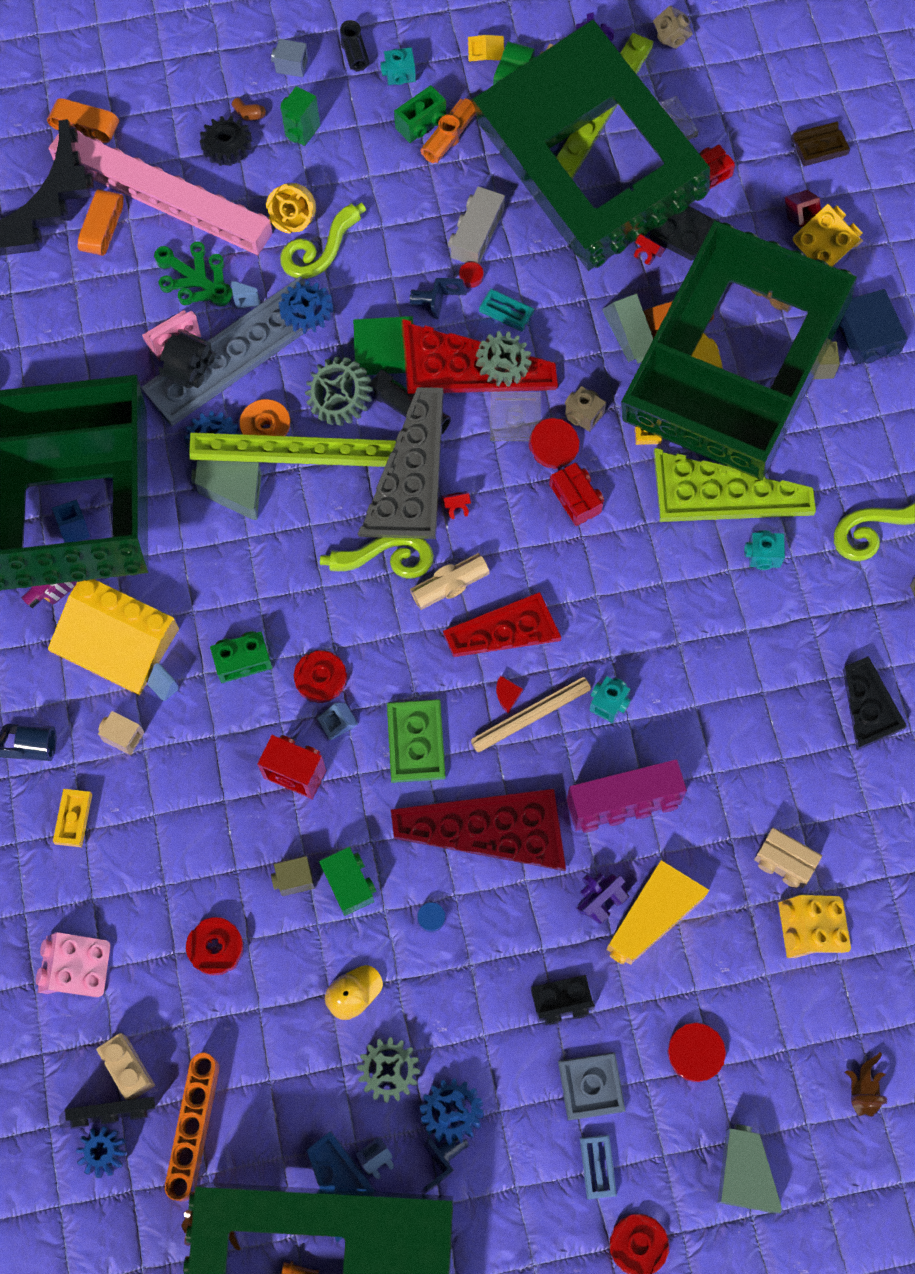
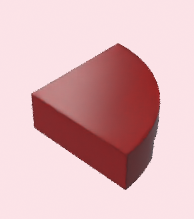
[496,676,523,713]

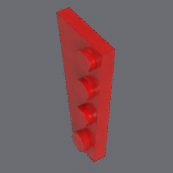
[443,592,561,657]

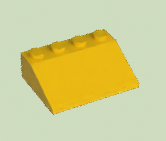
[48,579,179,696]

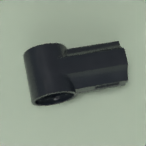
[340,20,369,72]

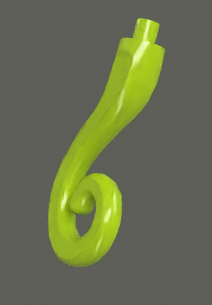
[280,203,366,279]
[834,502,915,562]
[320,538,434,579]

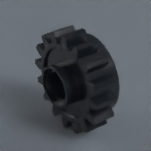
[199,116,252,166]

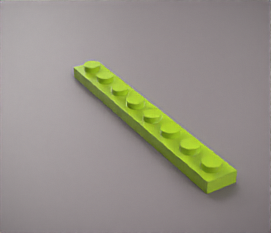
[556,33,654,179]
[190,433,396,467]

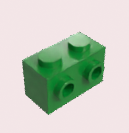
[394,85,446,143]
[280,86,320,146]
[210,631,273,684]
[319,847,377,917]

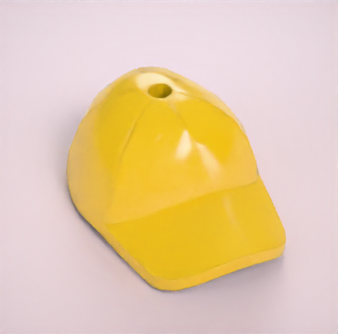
[324,965,383,1020]

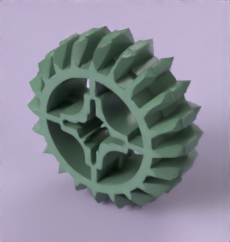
[305,357,373,426]

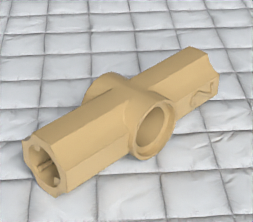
[410,553,489,610]

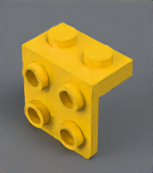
[793,204,863,267]
[778,895,851,958]

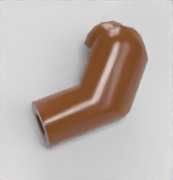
[231,97,266,121]

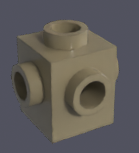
[653,6,693,49]
[565,386,606,432]

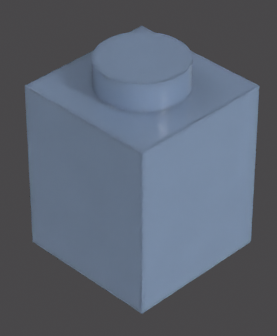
[271,39,308,77]

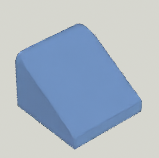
[231,281,260,309]
[148,663,179,701]
[317,703,358,740]

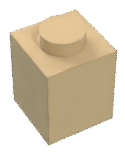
[98,711,145,755]

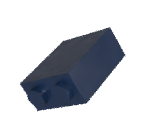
[839,289,908,364]

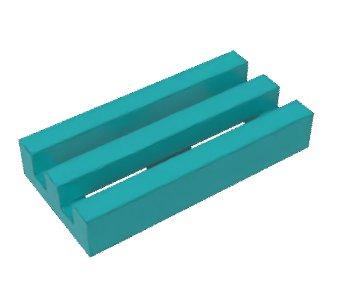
[479,289,534,332]

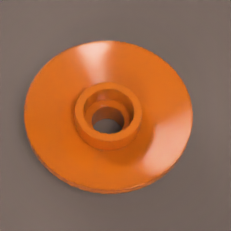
[239,399,290,436]

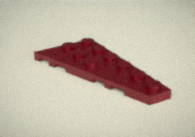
[391,789,566,871]

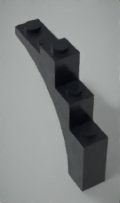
[0,119,94,256]

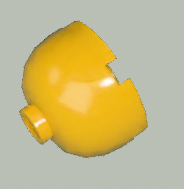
[266,182,316,233]

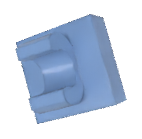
[356,1137,394,1179]

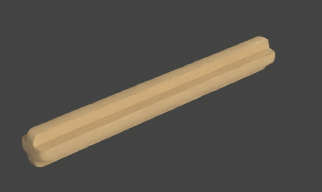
[471,677,591,752]

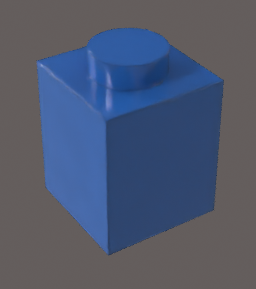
[52,499,90,543]

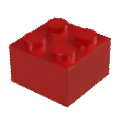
[257,735,326,800]

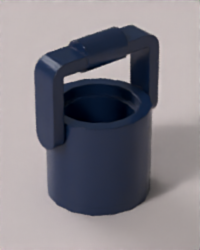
[0,724,57,761]

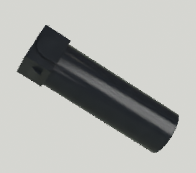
[368,369,451,436]

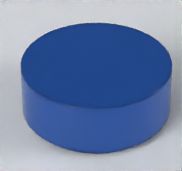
[417,902,445,932]

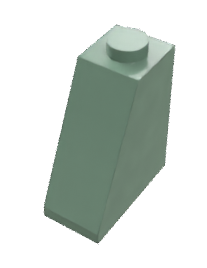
[602,294,653,364]
[191,460,262,520]
[717,1124,782,1214]

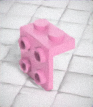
[142,310,201,362]
[36,932,110,997]

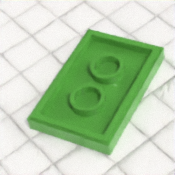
[387,699,446,783]

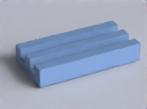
[580,1135,617,1199]

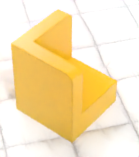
[468,35,504,62]

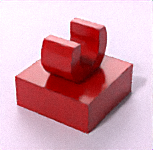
[634,234,665,265]
[441,491,471,519]

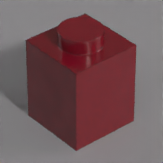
[785,190,821,228]

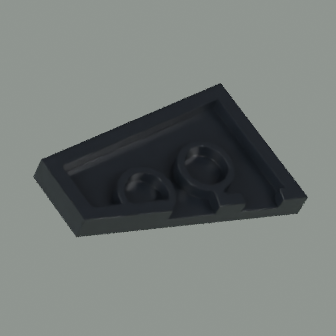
[843,656,907,750]
[59,1097,155,1129]

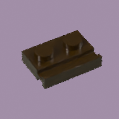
[791,121,850,167]

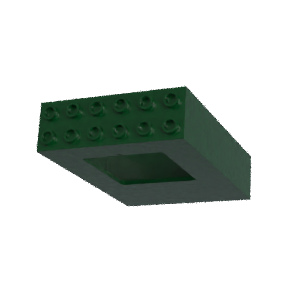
[472,20,710,271]
[621,220,857,481]
[0,375,148,591]
[183,1182,453,1274]

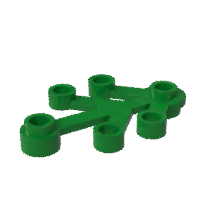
[154,242,233,306]

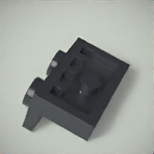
[530,975,595,1025]

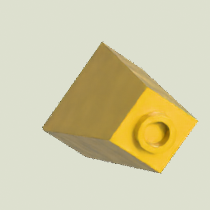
[606,860,709,965]

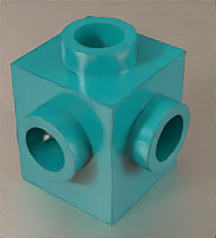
[380,47,416,86]
[744,530,785,570]
[589,676,631,724]

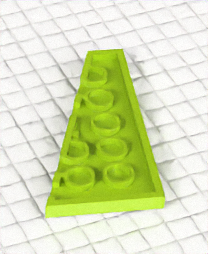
[653,448,816,522]

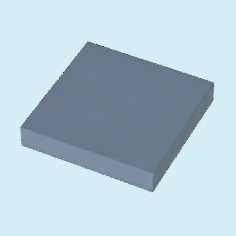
[558,1052,625,1121]

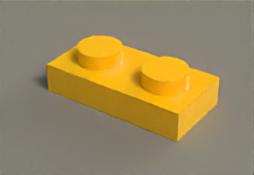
[53,789,92,847]

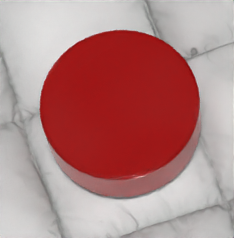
[459,262,484,288]

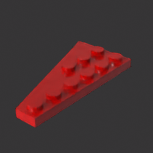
[401,319,558,394]

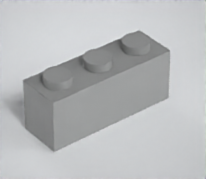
[448,187,505,264]

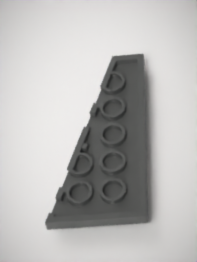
[358,387,444,539]

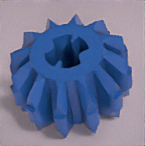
[76,1126,127,1178]

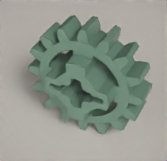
[476,331,531,387]
[357,1037,420,1103]

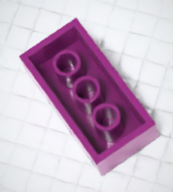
[567,759,687,833]

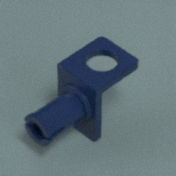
[410,278,467,319]
[421,1137,469,1194]

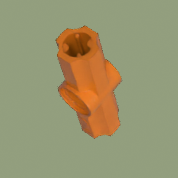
[421,98,476,164]

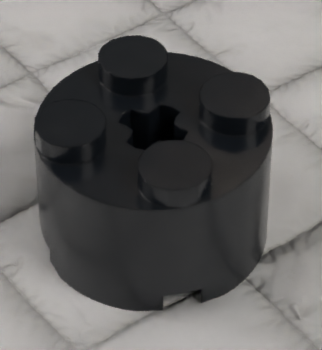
[159,329,216,388]

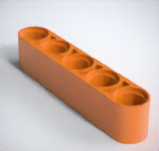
[165,1053,219,1202]

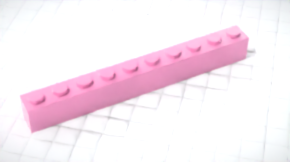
[49,130,273,255]

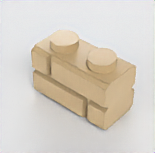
[754,827,823,888]
[96,1033,155,1100]

